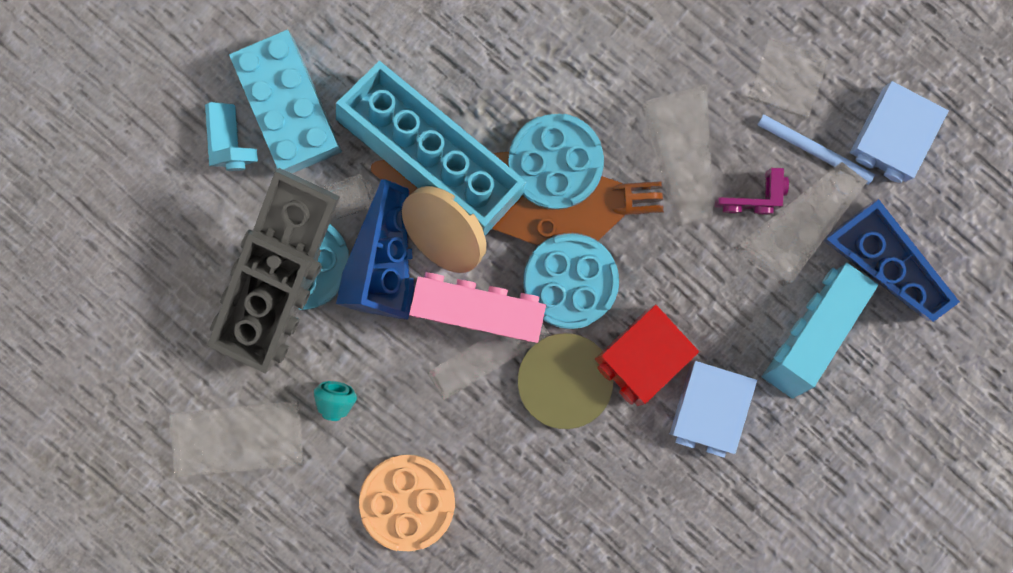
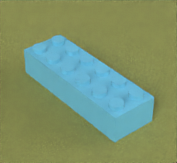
[336,60,527,235]

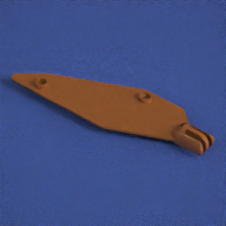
[371,152,664,245]

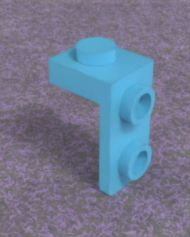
[205,102,258,171]

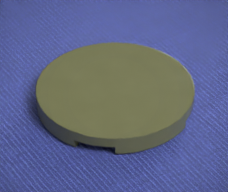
[518,333,613,429]

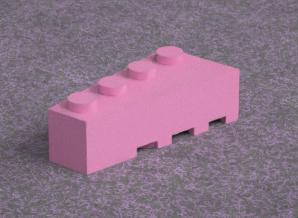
[409,272,546,343]

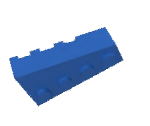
[822,199,960,322]

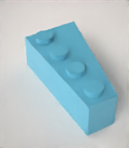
[761,263,878,399]

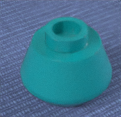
[313,381,357,421]

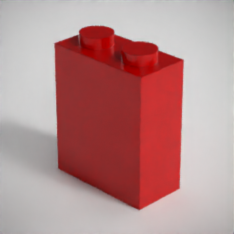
[595,304,699,406]

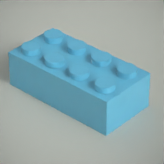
[229,29,342,173]

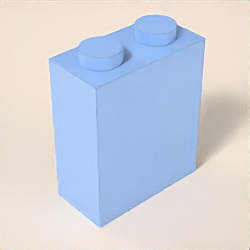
[850,81,949,183]
[669,361,757,458]

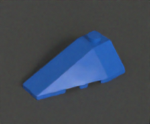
[336,179,414,320]

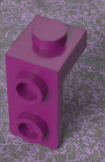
[715,167,789,215]

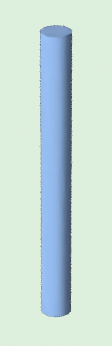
[757,114,875,185]

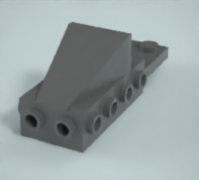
[207,168,340,374]

